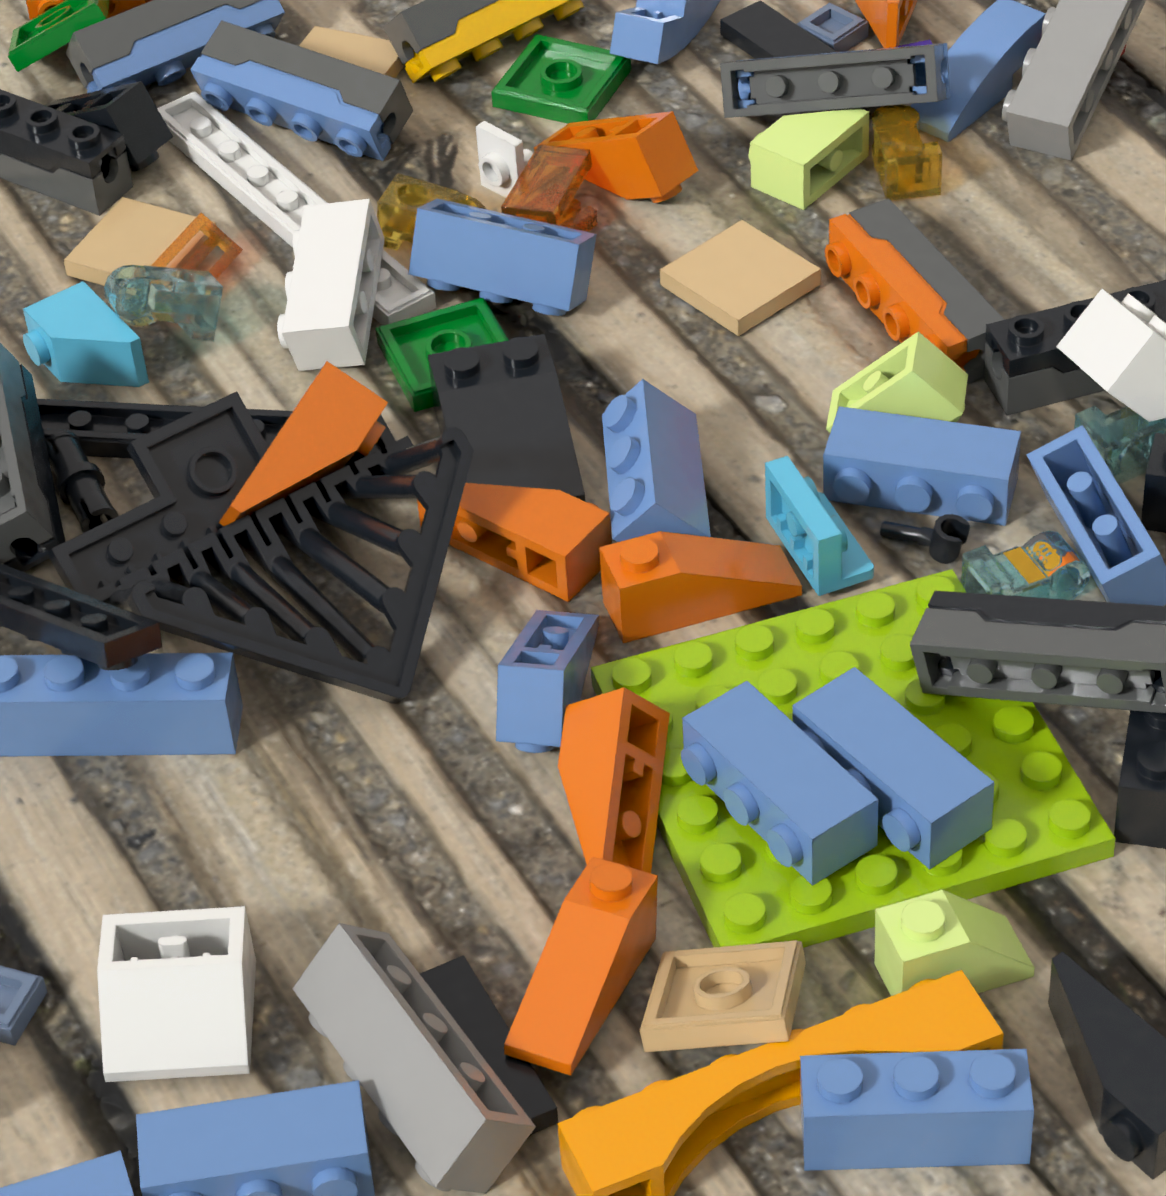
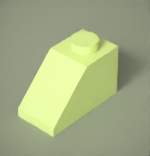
[748,108,869,210]
[826,332,968,432]
[874,890,1035,996]

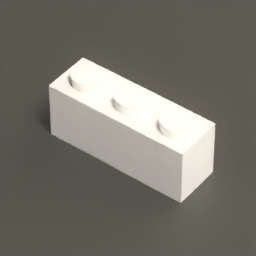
[277,199,385,371]

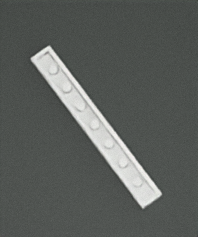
[157,92,437,325]

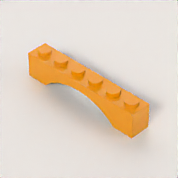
[557,970,1004,1196]

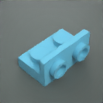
[765,456,874,596]

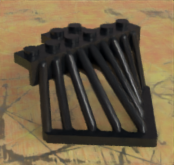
[48,391,474,704]

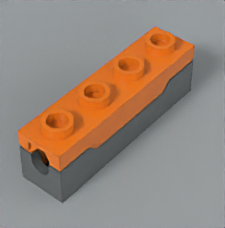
[825,198,1005,384]

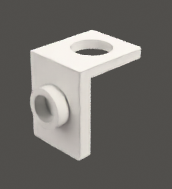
[476,121,564,206]

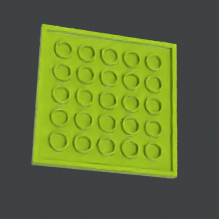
[591,569,1116,948]

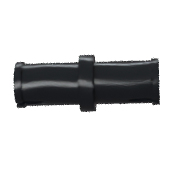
[45,431,119,533]

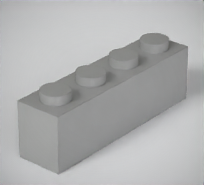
[1002,0,1146,160]
[292,923,536,1194]

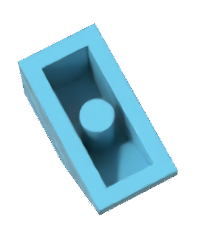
[23,281,149,387]

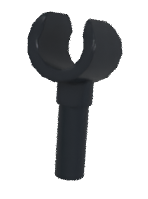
[880,514,970,564]

